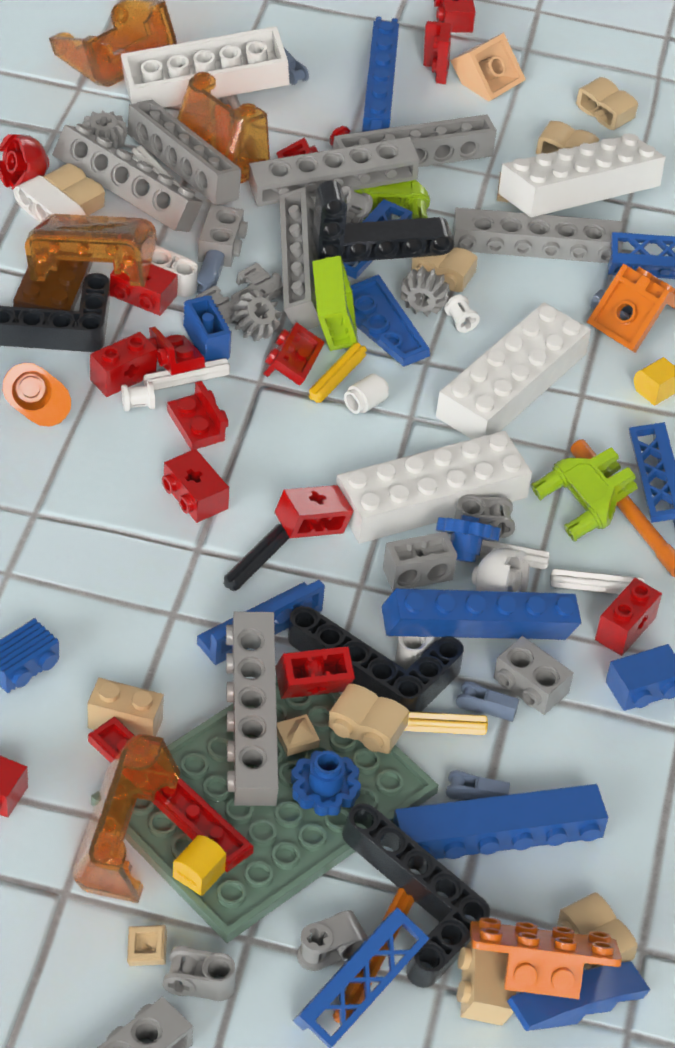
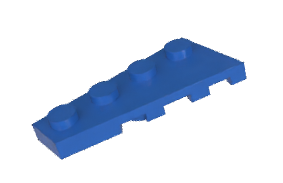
[351,274,430,367]

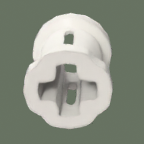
[444,294,480,333]
[121,382,155,411]

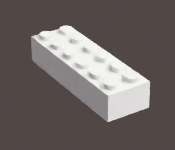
[121,26,289,108]
[498,134,665,217]
[436,302,591,439]
[336,431,532,544]

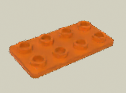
[470,917,622,999]

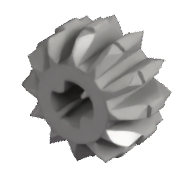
[83,110,127,149]
[400,266,449,316]
[230,290,282,342]

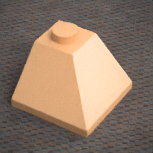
[450,33,526,101]

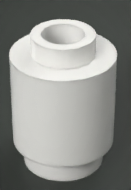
[344,374,389,414]

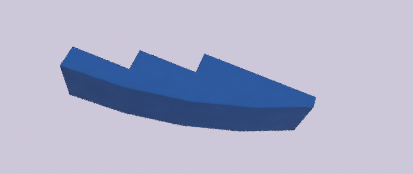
[507,961,650,1031]

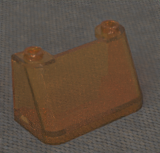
[49,0,177,87]
[177,72,270,184]
[25,214,157,286]
[73,734,181,903]

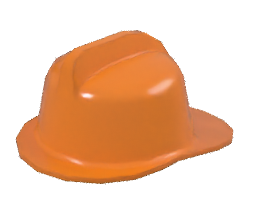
[2,363,71,427]

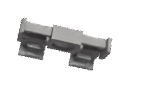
[196,263,283,326]

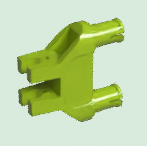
[354,180,430,223]
[530,447,638,542]

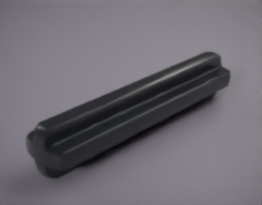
[223,524,289,591]

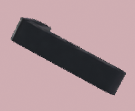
[312,180,455,262]
[0,273,110,352]
[288,606,464,712]
[342,803,490,988]

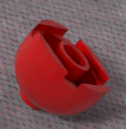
[0,134,49,190]

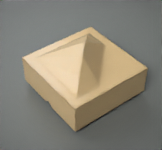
[277,714,320,756]
[127,925,167,966]

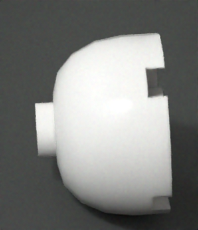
[472,548,529,592]

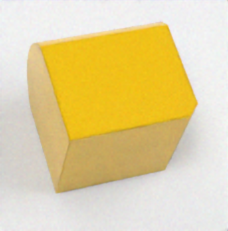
[634,357,675,406]
[173,835,226,896]

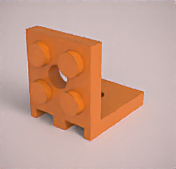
[587,263,675,353]

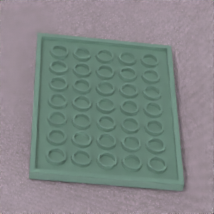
[91,676,439,943]

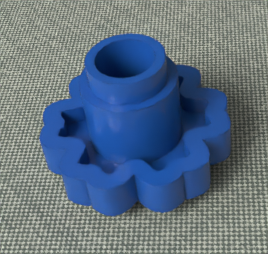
[436,515,501,563]
[290,751,361,816]

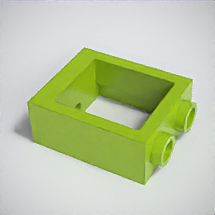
[312,255,358,351]

